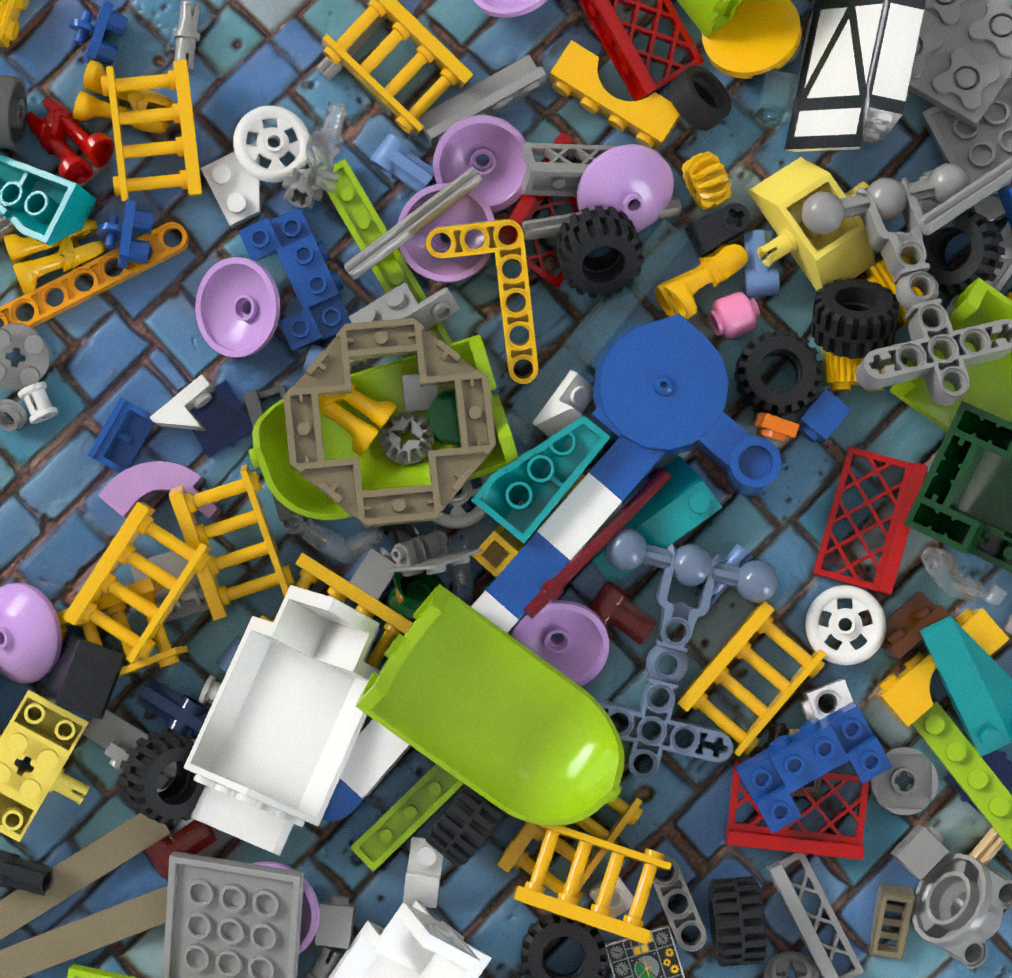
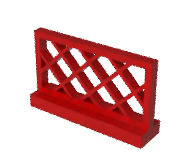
[578,0,704,101]
[498,132,578,288]
[813,446,928,597]
[724,761,869,860]

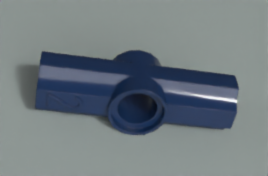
[136,678,209,740]

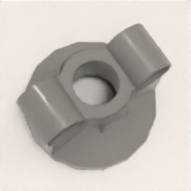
[912,853,1012,969]

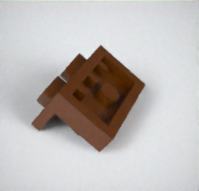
[881,592,950,659]

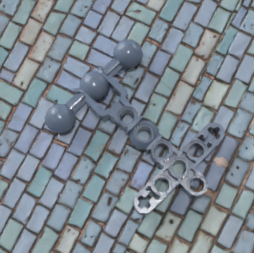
[595,528,778,779]

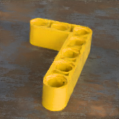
[426,219,538,384]

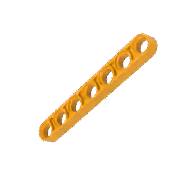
[0,222,189,328]

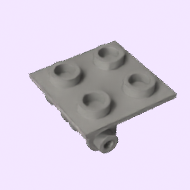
[387,530,482,576]
[130,551,209,626]

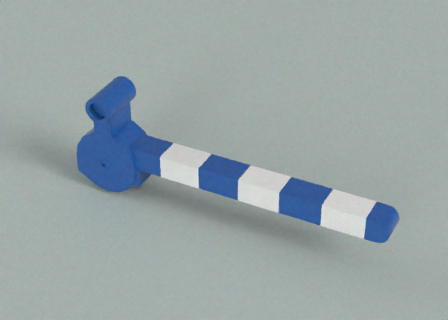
[322,314,782,822]

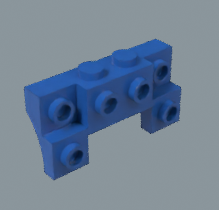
[238,208,352,353]
[735,702,892,834]

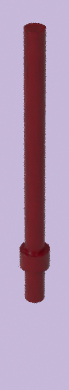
[523,469,671,619]

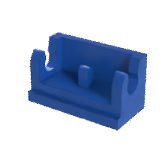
[88,397,156,473]

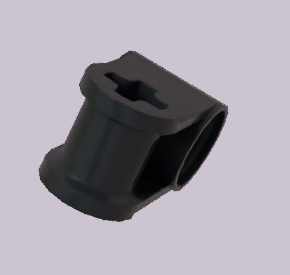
[684,203,750,257]

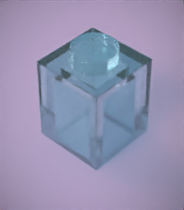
[755,70,799,124]

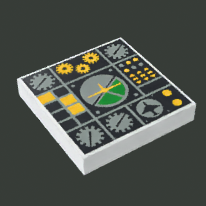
[605,924,685,978]

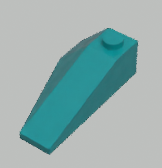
[0,154,97,245]
[471,416,610,544]
[592,456,722,587]
[919,616,1012,757]

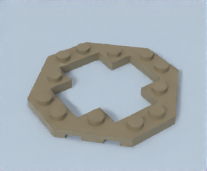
[283,318,496,527]

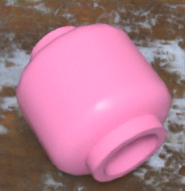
[708,292,760,340]

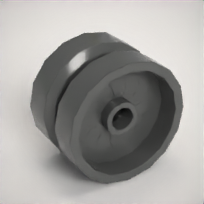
[0,75,28,150]

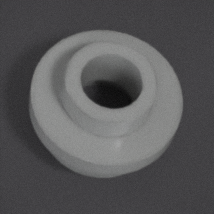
[0,399,27,431]

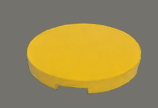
[702,0,802,79]

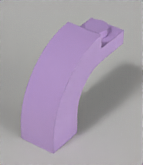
[98,461,222,521]

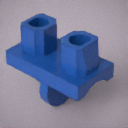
[69,0,128,65]
[96,199,153,269]

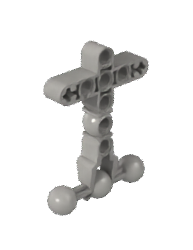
[802,163,1012,406]

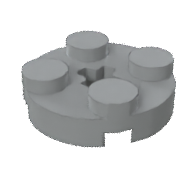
[0,323,50,390]
[869,747,938,815]

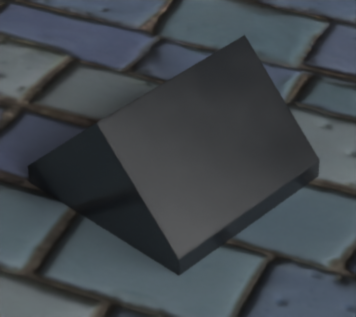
[42,633,127,719]

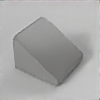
[401,374,438,412]

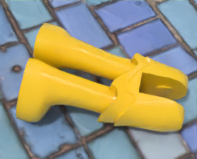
[73,60,175,134]
[3,219,106,295]
[654,244,748,319]
[318,383,398,457]

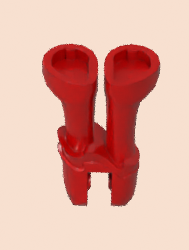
[25,97,114,184]

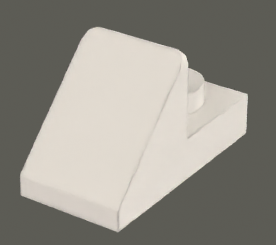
[532,370,594,437]
[150,375,216,431]
[403,836,443,908]

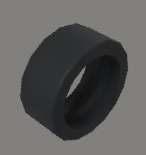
[669,65,732,131]

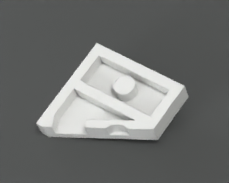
[201,141,261,229]

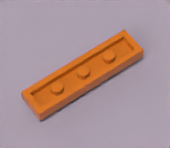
[751,413,800,442]

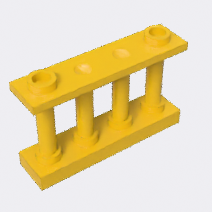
[322,0,474,136]
[101,60,203,204]
[168,464,295,621]
[63,502,212,663]
[260,553,413,669]
[57,577,189,678]
[675,601,826,757]
[497,796,643,904]
[512,824,672,944]

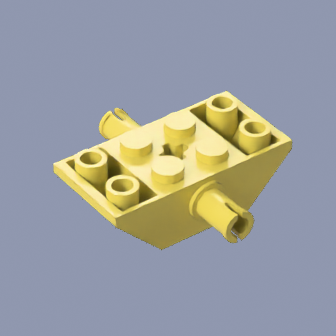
[748,157,876,291]
[0,689,90,842]

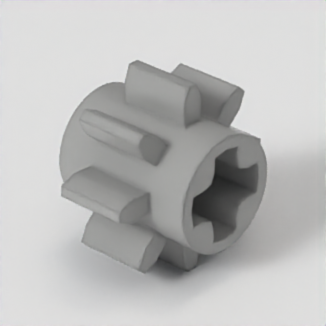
[282,167,324,209]

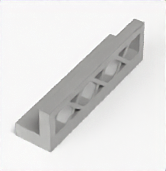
[418,55,546,149]
[521,142,618,197]
[765,852,864,978]

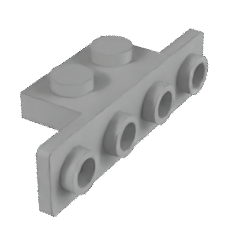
[349,282,460,374]
[83,709,177,790]

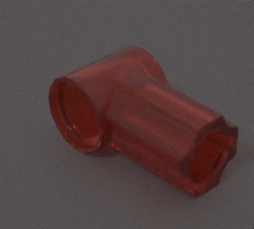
[587,580,657,645]
[145,820,218,879]

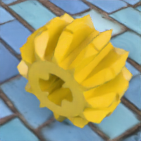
[682,151,732,210]

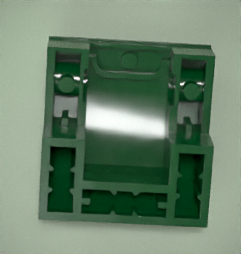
[903,401,1012,573]

